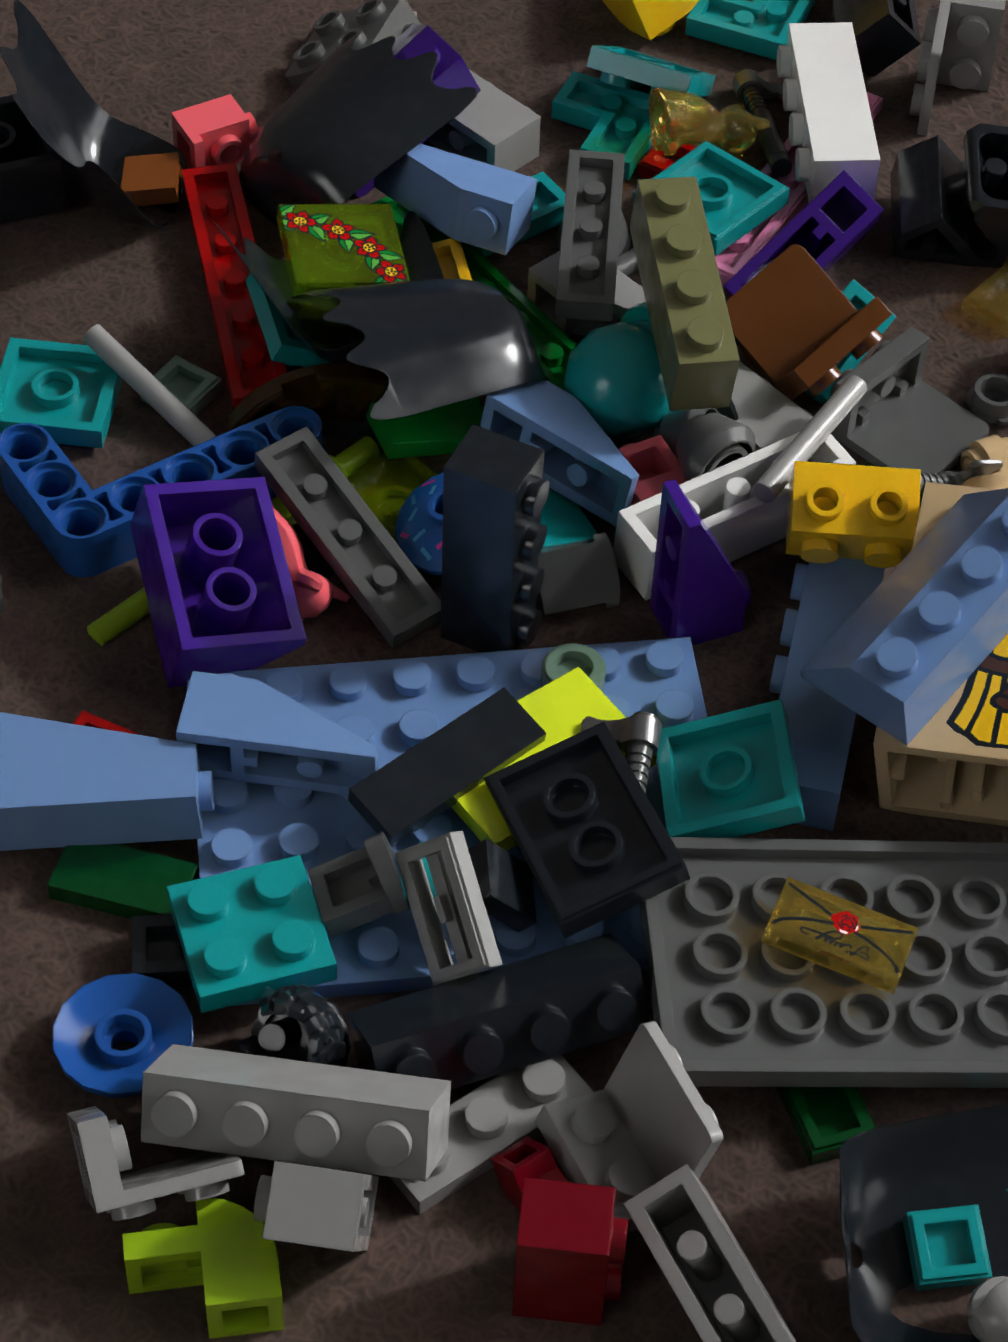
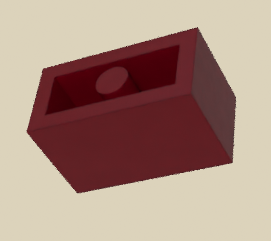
[512,1177,628,1326]

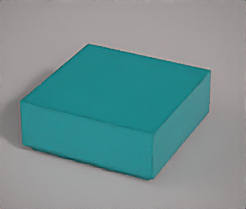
[902,1204,993,1291]

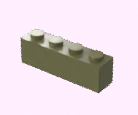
[630,177,740,411]

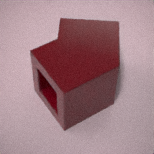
[491,1136,569,1213]

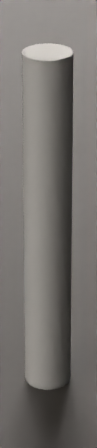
[83,324,217,447]
[753,375,867,503]

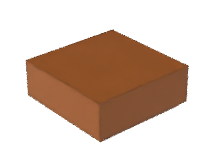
[121,152,182,206]

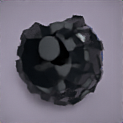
[237,984,351,1067]

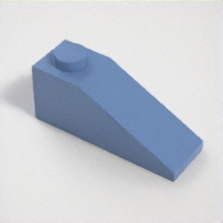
[373,143,537,255]
[480,380,639,527]
[176,671,378,795]

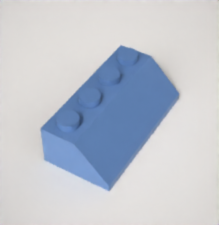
[800,488,1008,745]

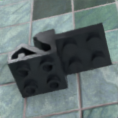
[890,123,1008,268]

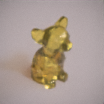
[649,87,770,161]

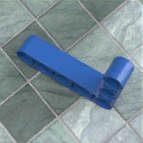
[0,406,323,577]

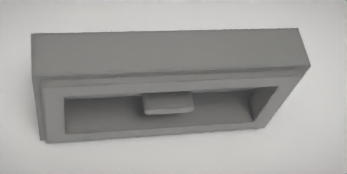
[394,831,503,986]

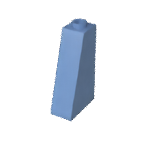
[0,712,215,851]

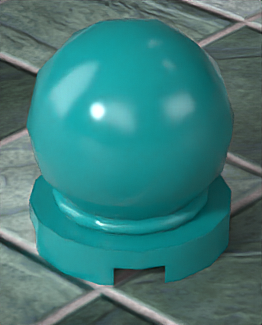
[562,302,672,441]

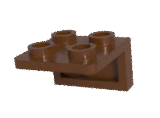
[726,244,892,401]

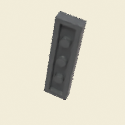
[555,149,625,322]
[254,426,441,648]

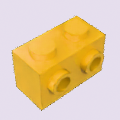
[786,461,921,568]

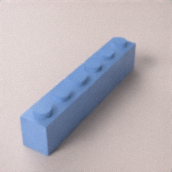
[766,558,885,831]

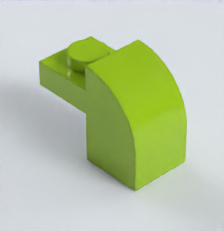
[122,1198,284,1339]

